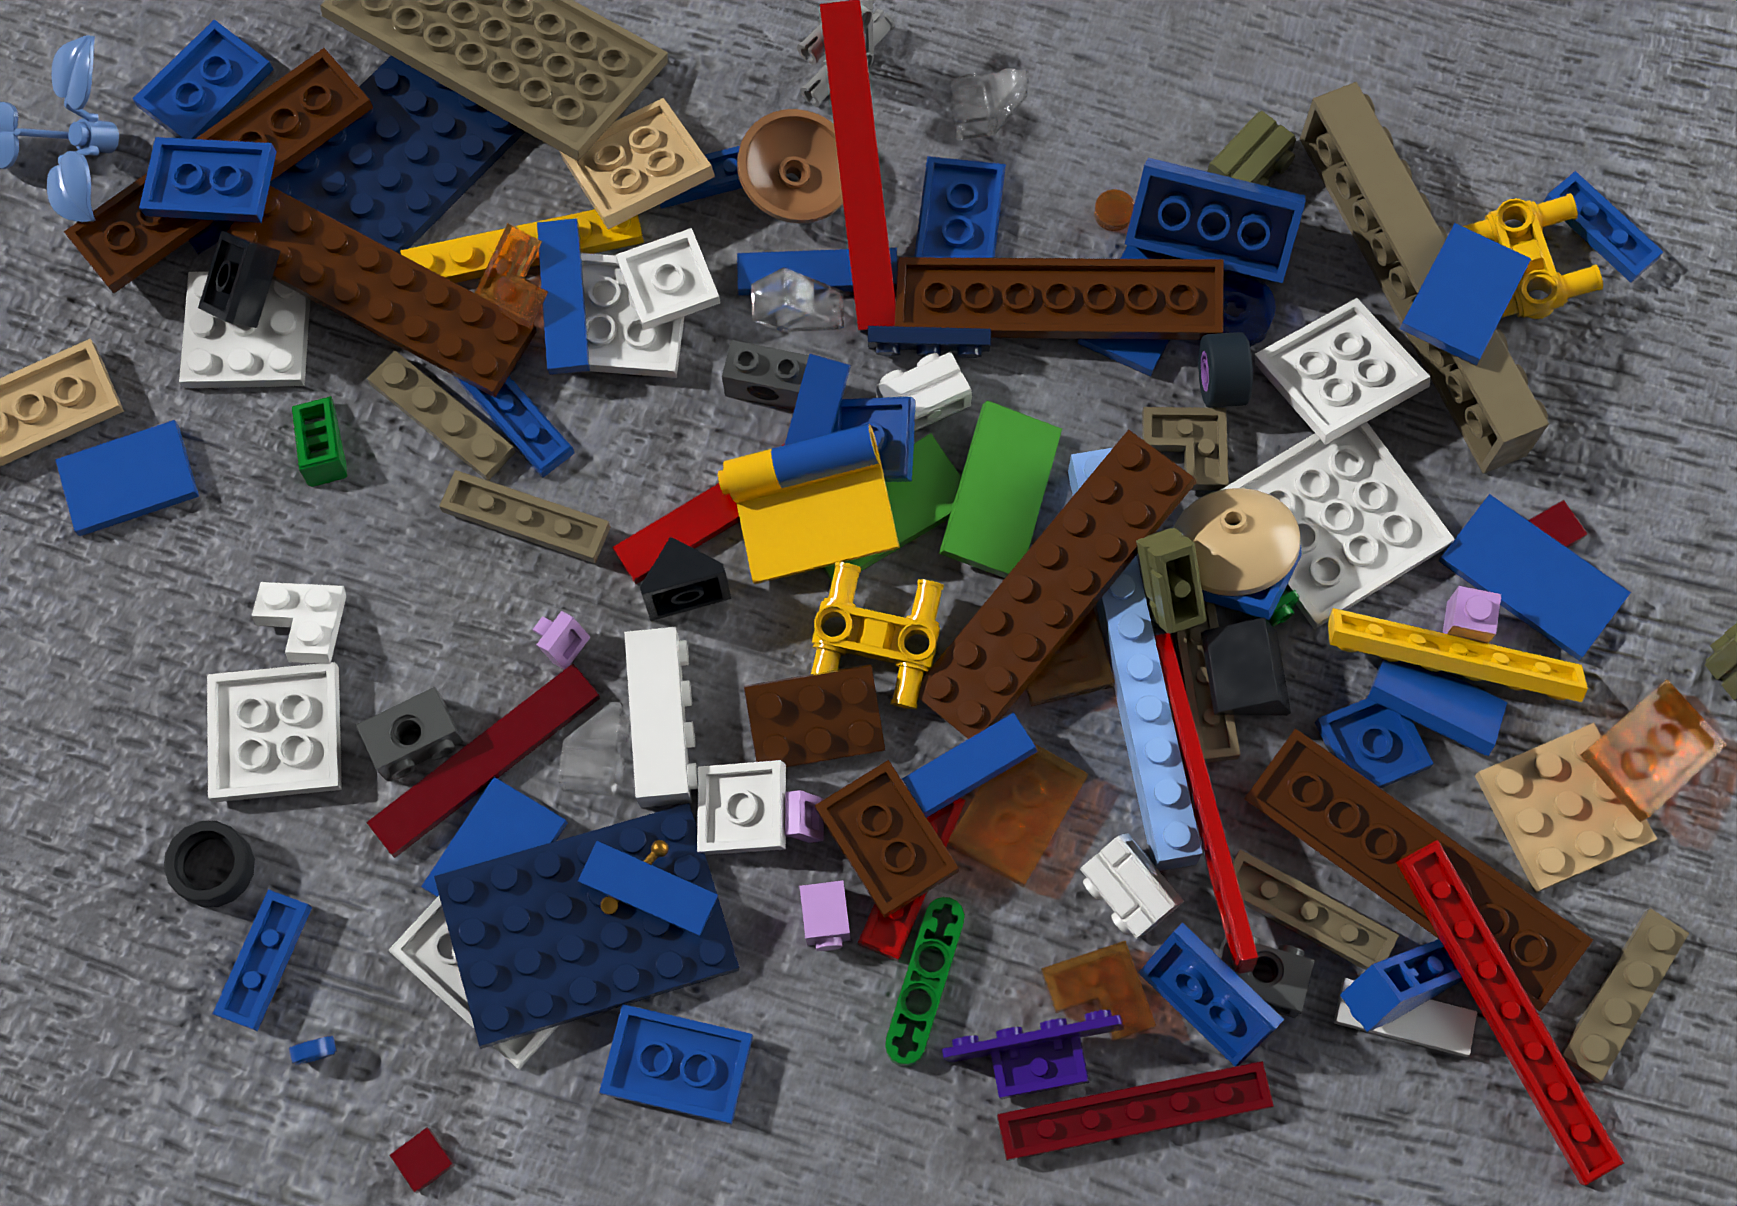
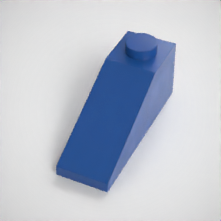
[1340,939,1463,1032]

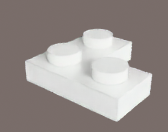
[252,582,346,664]

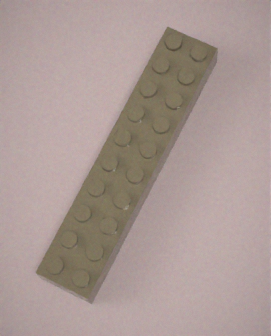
[1300,81,1549,474]

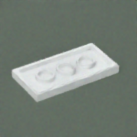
[388,896,558,1070]

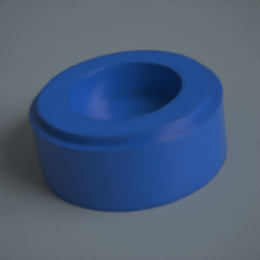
[289,1036,337,1065]

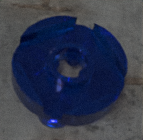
[1223,270,1276,347]

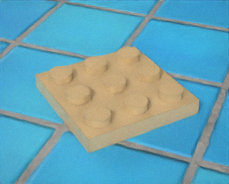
[560,98,715,229]
[1475,723,1657,893]

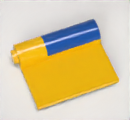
[718,423,900,584]

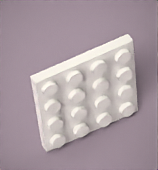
[1221,422,1455,630]

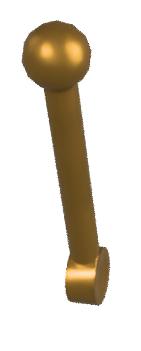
[601,840,669,914]

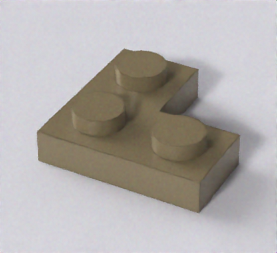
[1142,407,1229,491]

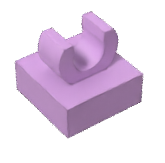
[532,611,590,670]
[785,790,824,843]

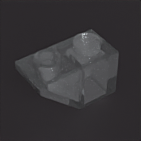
[949,69,1029,140]
[751,267,844,332]
[558,702,631,797]

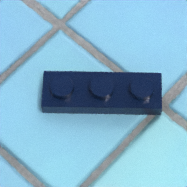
[868,326,991,358]

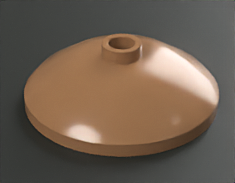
[737,109,843,223]

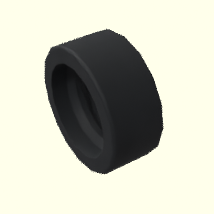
[164,821,255,907]

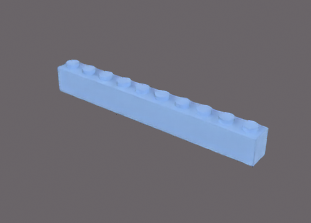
[1068,448,1203,871]

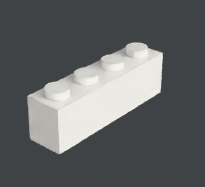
[624,627,698,808]

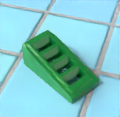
[292,396,348,487]

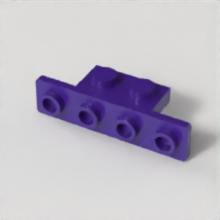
[942,1010,1125,1099]

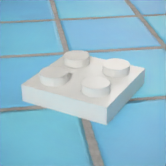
[616,228,720,330]
[697,760,786,855]

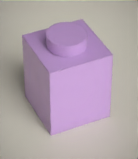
[1443,586,1502,643]
[799,880,851,951]

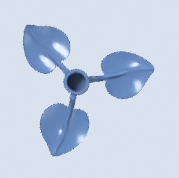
[0,35,119,222]

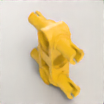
[1451,193,1603,319]
[811,562,944,710]

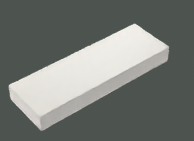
[1334,978,1477,1057]

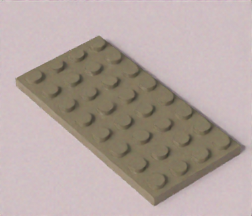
[320,0,668,161]

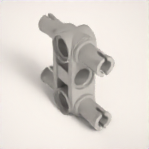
[797,0,895,107]

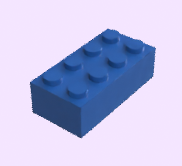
[1125,158,1306,283]

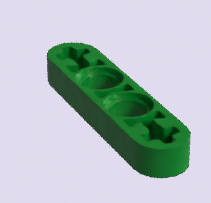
[885,897,965,1067]

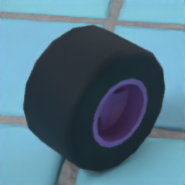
[1198,332,1253,408]

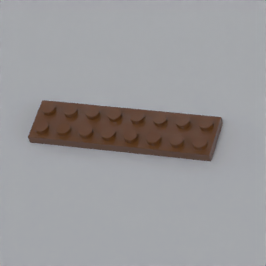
[64,48,373,294]
[227,186,537,398]
[895,257,1224,340]
[918,429,1197,739]
[1244,728,1594,1012]

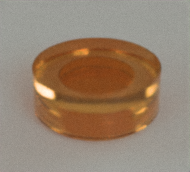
[1094,189,1134,231]

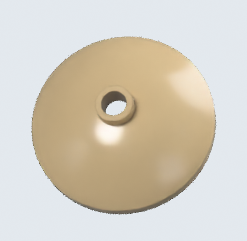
[1174,488,1300,596]

